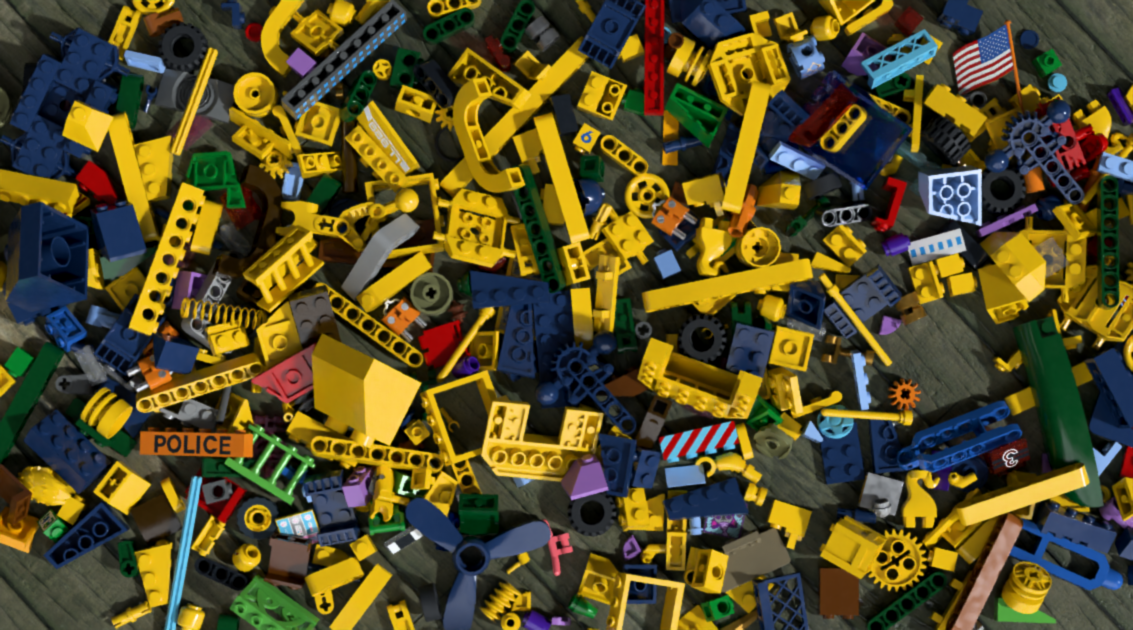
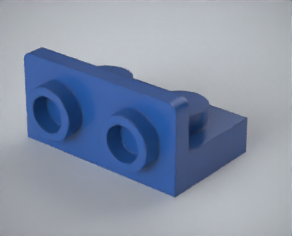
[45,306,87,353]

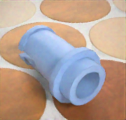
[849,177,865,201]
[688,517,703,535]

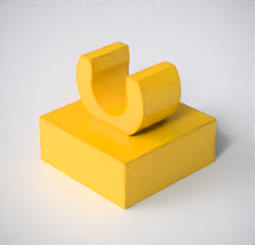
[410,468,435,490]

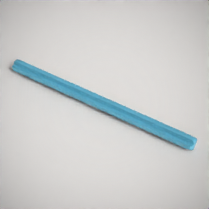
[164,475,202,630]

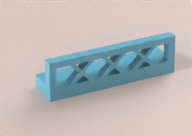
[860,29,938,89]

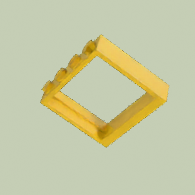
[365,173,445,259]
[420,370,497,467]
[606,572,685,630]

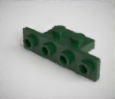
[65,398,137,457]

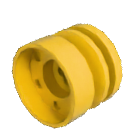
[667,36,713,87]
[735,227,781,268]
[81,387,133,439]
[1002,561,1052,614]

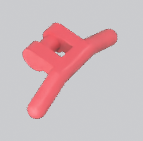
[542,519,573,576]

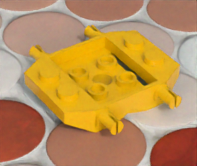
[432,188,520,268]
[1020,217,1087,302]
[1057,257,1133,351]

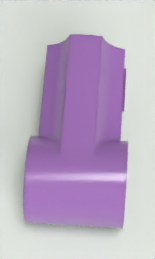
[1099,497,1133,529]

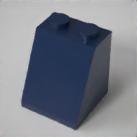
[90,199,147,262]

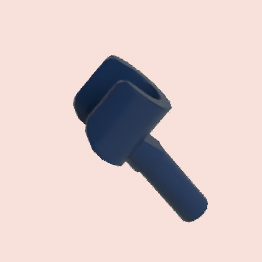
[143,85,158,112]

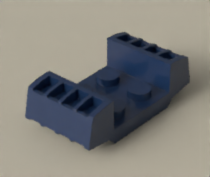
[578,0,646,69]
[733,90,810,169]
[823,264,902,339]
[93,293,167,376]
[303,469,361,547]

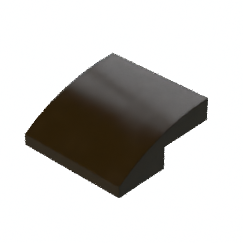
[130,493,183,546]

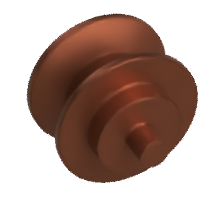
[447,300,468,323]

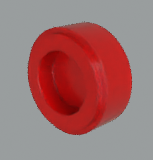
[245,22,263,43]

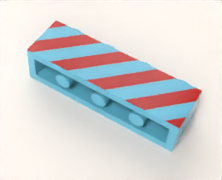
[658,421,739,463]

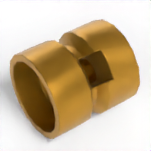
[894,291,927,326]

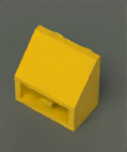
[577,71,627,121]
[93,461,152,515]

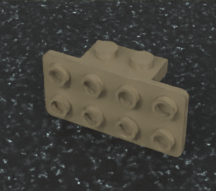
[720,528,791,593]

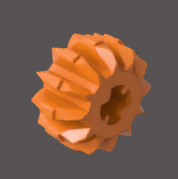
[888,378,921,410]

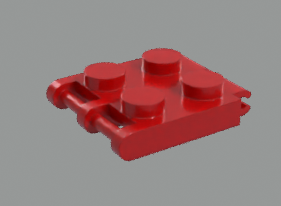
[418,320,471,368]

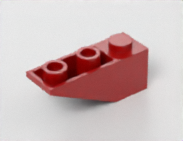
[76,160,119,204]

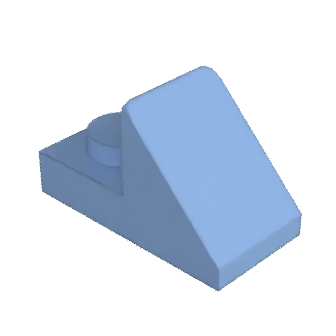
[1093,442,1122,475]

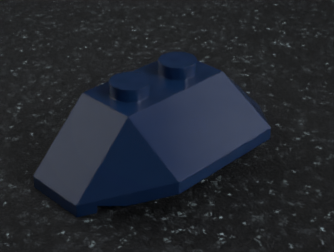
[680,0,748,48]

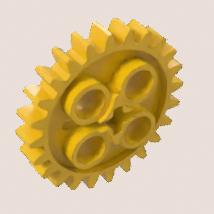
[868,528,927,592]

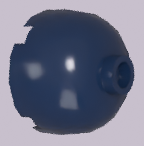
[573,178,605,216]

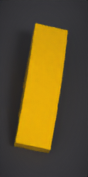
[571,288,596,367]
[666,490,687,571]
[329,563,392,630]

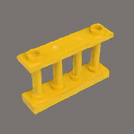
[243,225,324,312]

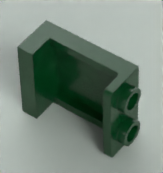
[458,494,499,535]

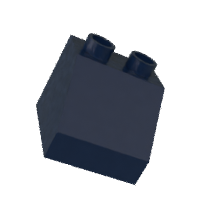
[3,202,89,312]

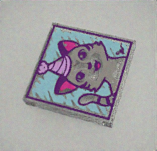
[702,503,748,540]

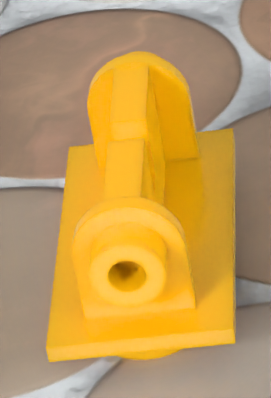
[190,515,226,557]

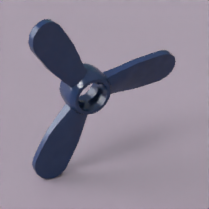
[405,497,551,630]

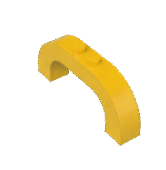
[261,0,305,78]
[453,77,525,193]

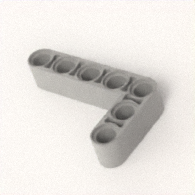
[341,213,420,301]
[181,251,242,353]

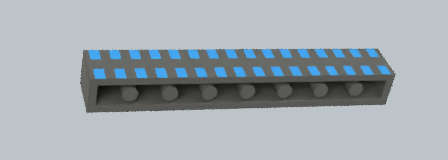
[281,0,407,120]

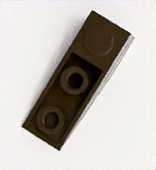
[635,394,673,449]

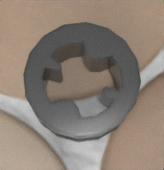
[635,321,652,339]

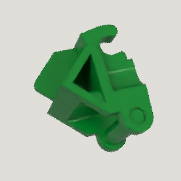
[368,500,406,535]

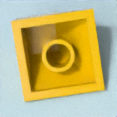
[62,100,114,152]
[215,392,254,434]
[577,553,618,605]

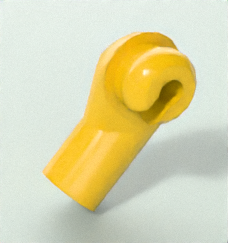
[876,154,903,176]
[282,400,295,422]
[640,544,666,564]

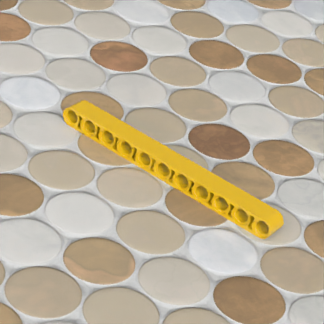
[439,36,590,198]

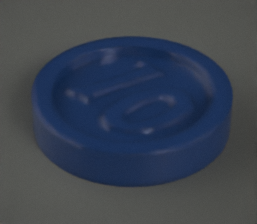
[1020,30,1039,49]

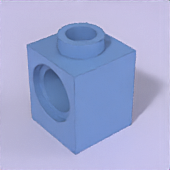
[653,249,681,280]

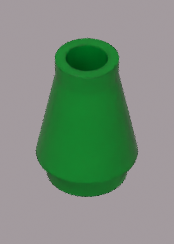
[568,594,598,619]

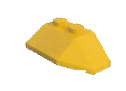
[980,232,1046,302]

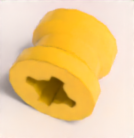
[373,59,393,81]

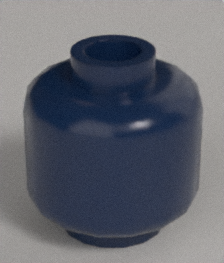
[1035,193,1064,221]

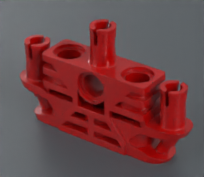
[1034,96,1095,187]

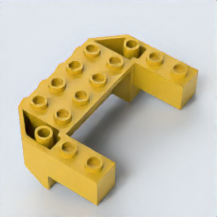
[637,338,763,419]

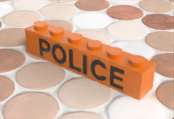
[140,428,253,457]

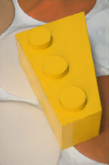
[922,83,987,137]
[134,135,174,203]

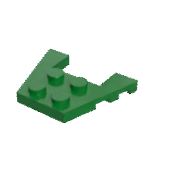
[183,151,246,211]

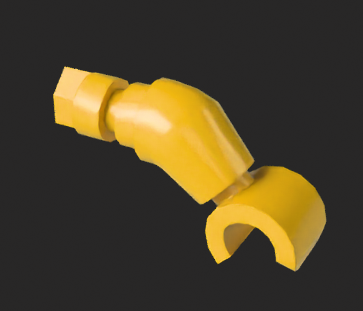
[695,452,762,484]

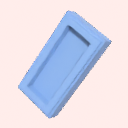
[124,50,165,73]
[281,162,304,201]

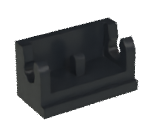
[547,94,579,137]

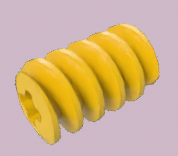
[479,580,521,623]

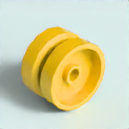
[233,72,279,118]

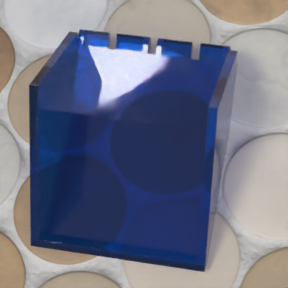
[793,70,913,190]

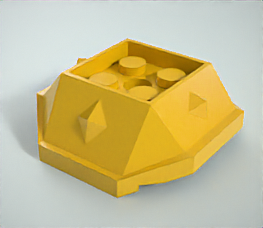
[707,33,791,116]

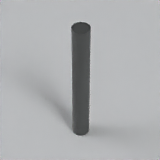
[216,386,232,424]

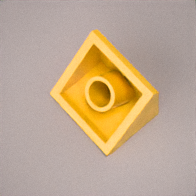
[469,331,500,371]

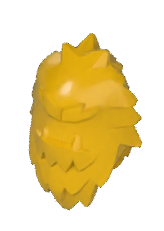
[17,466,76,506]

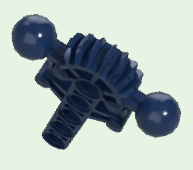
[984,99,1084,204]
[534,330,636,435]

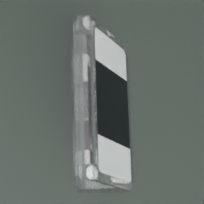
[103,364,144,393]
[384,525,424,555]

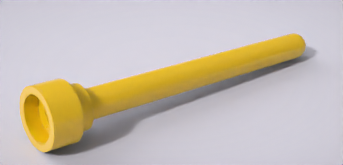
[1081,133,1133,204]
[436,308,496,383]
[821,408,913,425]

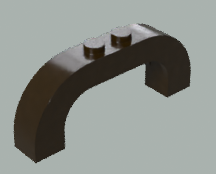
[212,164,283,279]

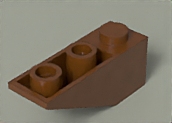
[596,366,649,397]

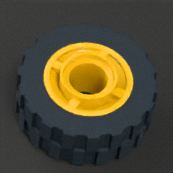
[237,496,281,540]

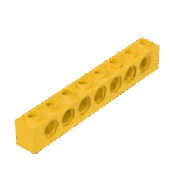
[128,182,206,336]

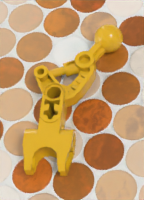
[275,188,419,252]

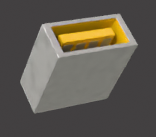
[857,472,904,516]

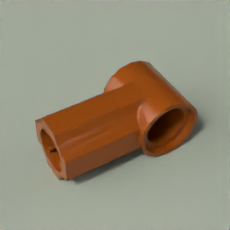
[143,7,184,37]

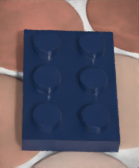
[725,322,775,387]
[818,422,865,485]

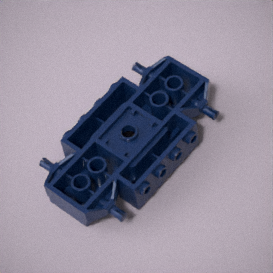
[0,27,130,180]

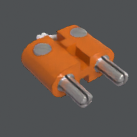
[651,196,698,240]
[381,296,427,342]
[126,353,172,392]

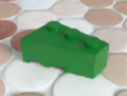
[665,83,728,148]

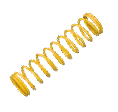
[180,297,267,330]

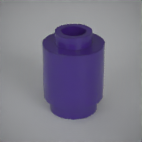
[881,232,911,257]
[451,356,480,380]
[521,610,552,630]

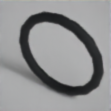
[435,125,465,162]

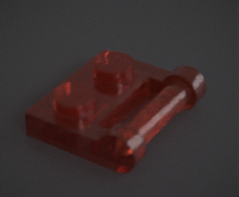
[485,35,511,73]

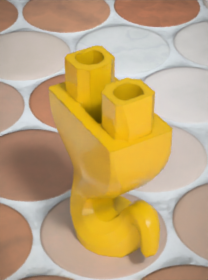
[1071,99,1127,155]
[696,217,733,278]
[900,470,940,528]

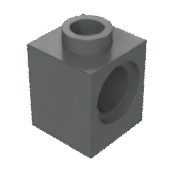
[202,479,233,504]

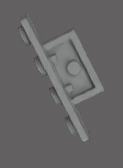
[159,399,218,433]

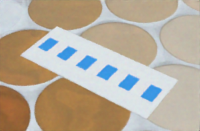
[908,228,966,266]

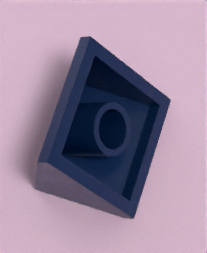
[786,281,826,330]
[153,332,199,374]
[622,564,657,604]

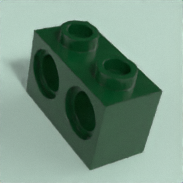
[390,47,424,90]

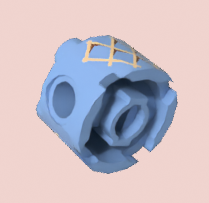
[786,35,825,80]

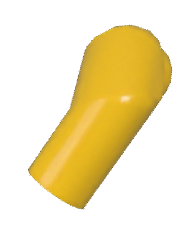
[948,472,977,488]

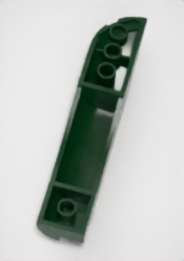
[1013,316,1104,508]

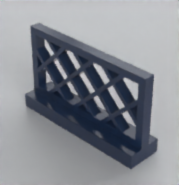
[752,572,809,630]

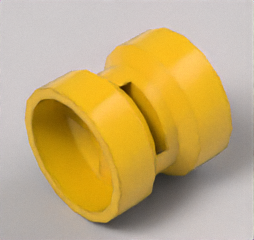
[743,482,768,507]

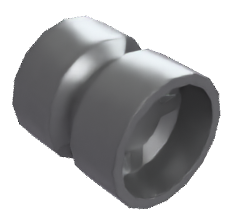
[524,16,560,52]

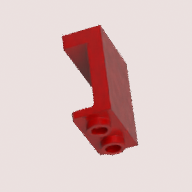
[870,177,907,232]
[185,468,247,523]

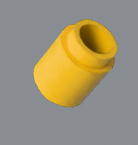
[501,612,521,630]

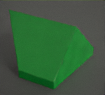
[746,394,783,431]

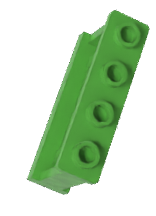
[230,574,320,630]

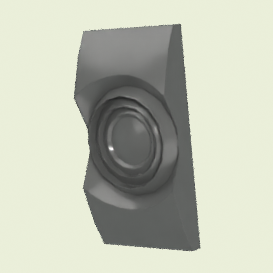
[154,69,235,124]

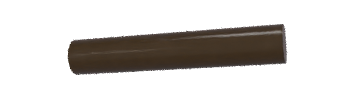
[340,103,358,194]

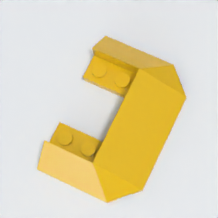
[481,395,604,482]

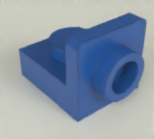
[281,464,310,486]

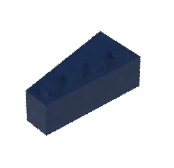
[43,500,130,569]
[1033,500,1117,554]

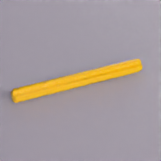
[170,47,218,155]

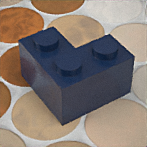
[937,0,983,36]

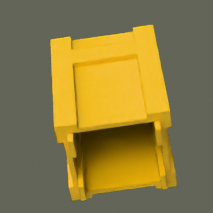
[819,515,887,579]

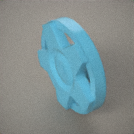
[817,405,853,438]

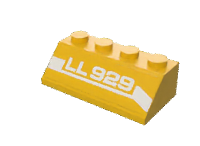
[356,101,420,177]

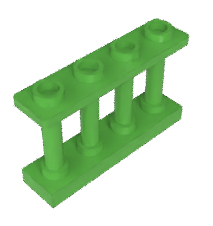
[224,423,316,505]

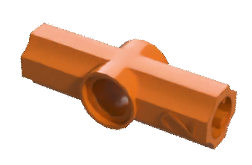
[727,184,759,238]

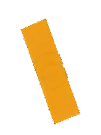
[662,111,679,166]

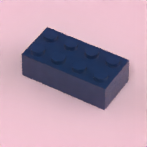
[1083,348,1133,429]
[23,409,111,494]

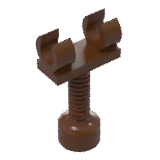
[664,33,684,62]

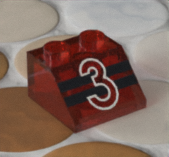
[983,438,1030,477]

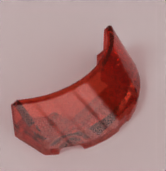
[788,84,858,148]

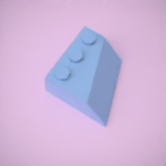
[918,165,981,226]

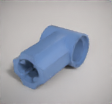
[85,305,120,329]

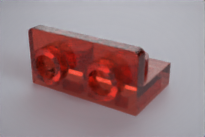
[219,186,261,230]

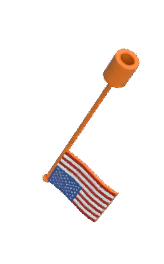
[953,20,1045,193]

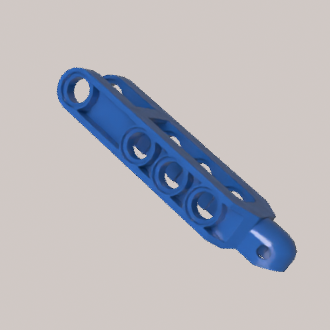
[896,401,1022,473]
[1009,518,1123,590]

